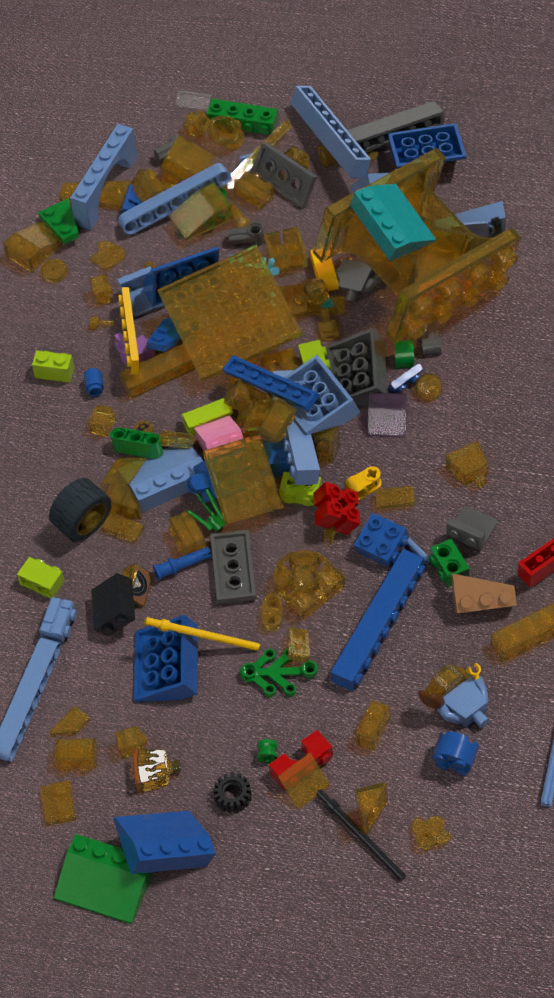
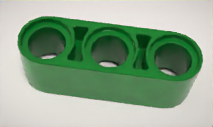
[110,427,163,459]

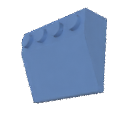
[279,355,360,435]
[118,446,203,513]

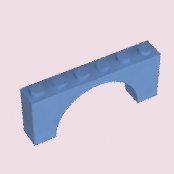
[70,124,138,230]

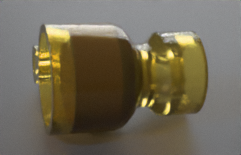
[316,145,337,168]

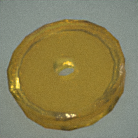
[41,259,68,283]

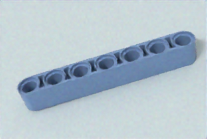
[118,163,231,235]
[0,638,61,762]

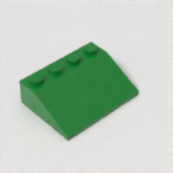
[54,834,154,925]

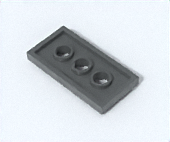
[251,142,317,208]
[210,529,257,604]

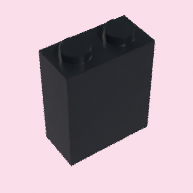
[91,573,135,636]

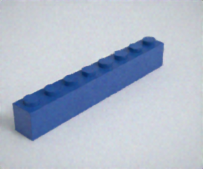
[331,549,426,691]

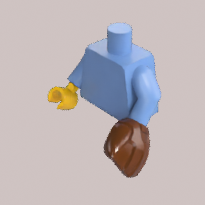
[418,663,489,728]

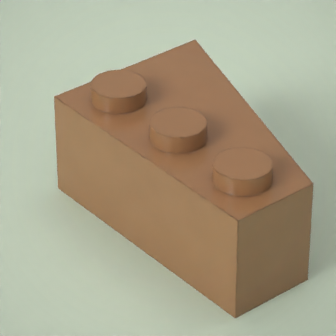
[450,573,517,613]

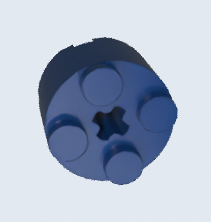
[432,731,479,776]

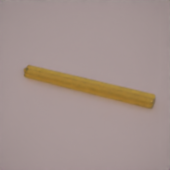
[223,120,292,190]

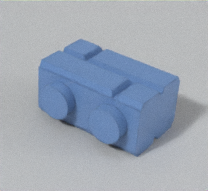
[39,597,77,644]

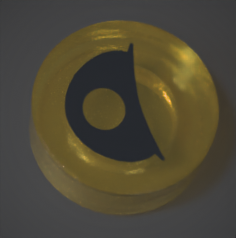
[134,420,154,433]

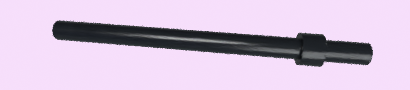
[316,789,406,882]

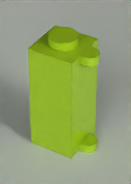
[181,398,233,438]

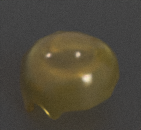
[415,373,442,401]

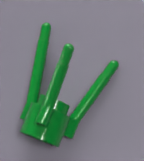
[187,489,227,532]

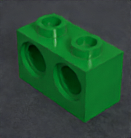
[429,539,469,588]

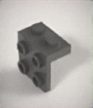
[446,506,497,551]

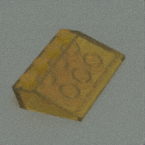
[202,435,284,525]

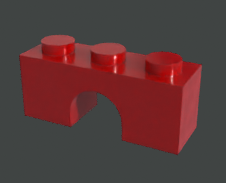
[269,730,333,791]

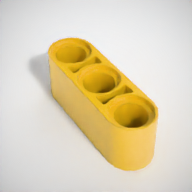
[310,247,339,293]

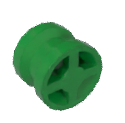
[257,739,278,763]

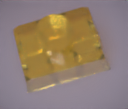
[446,441,488,487]

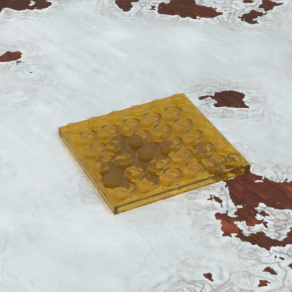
[157,244,302,381]

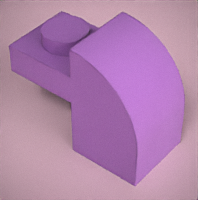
[114,332,155,366]

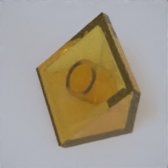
[355,783,388,835]

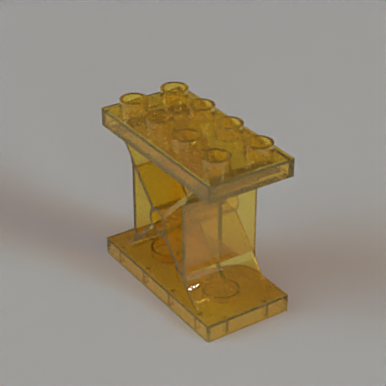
[313,148,521,344]

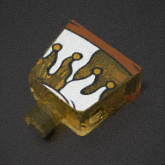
[133,749,181,793]

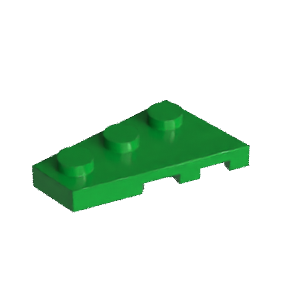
[38,198,79,244]

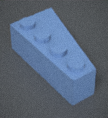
[431,201,506,249]

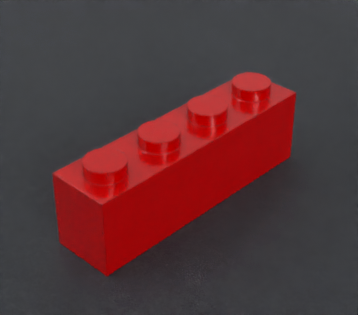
[517,538,554,588]

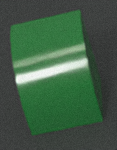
[395,340,414,369]

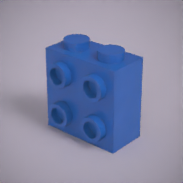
[354,513,409,568]

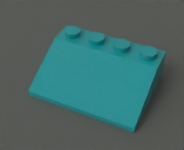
[350,184,436,262]

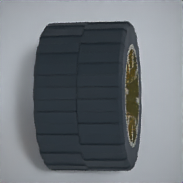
[49,478,112,542]

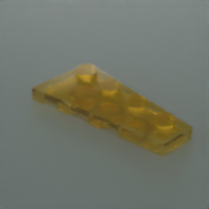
[59,181,136,210]

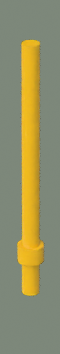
[144,617,260,651]

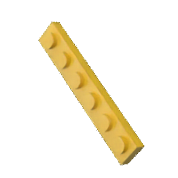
[118,287,139,374]

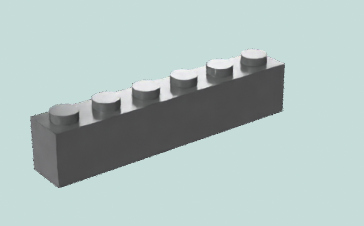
[347,101,444,152]

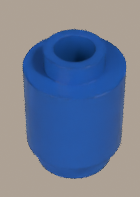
[83,368,104,397]

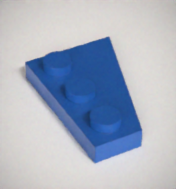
[147,318,199,352]

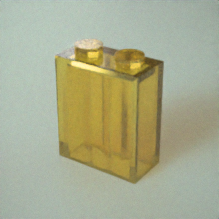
[160,135,215,181]

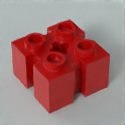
[313,482,360,535]

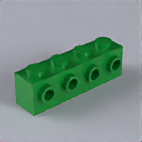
[206,99,279,136]

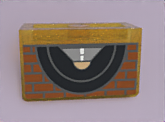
[122,563,152,607]

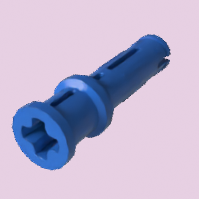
[152,546,212,581]

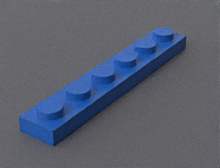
[222,355,319,411]

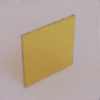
[100,458,147,485]
[278,753,331,810]

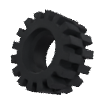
[213,772,252,813]

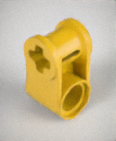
[344,466,382,500]

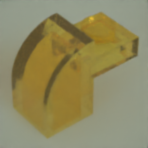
[425,663,472,697]

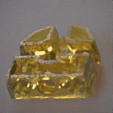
[273,550,345,620]

